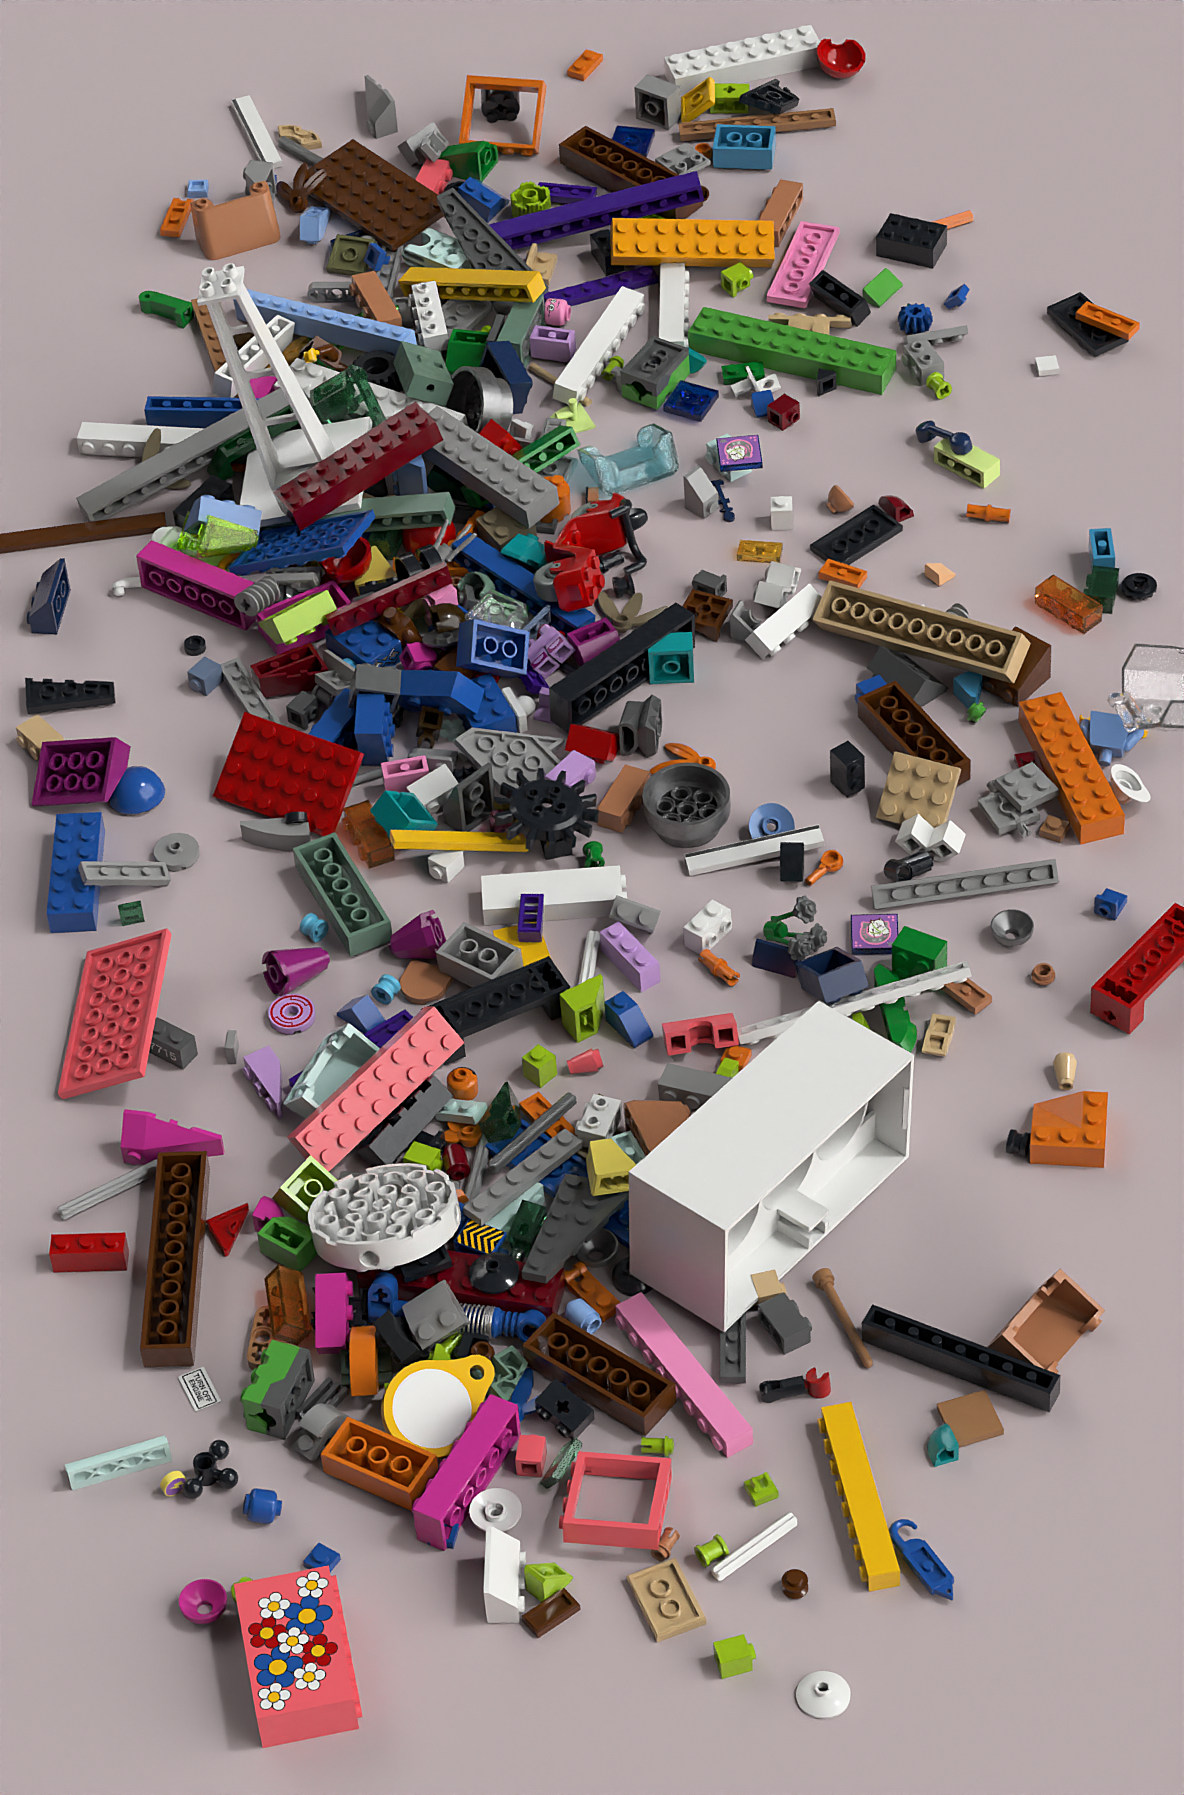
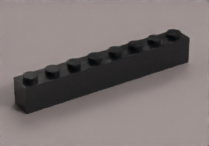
[862,1304,1061,1413]

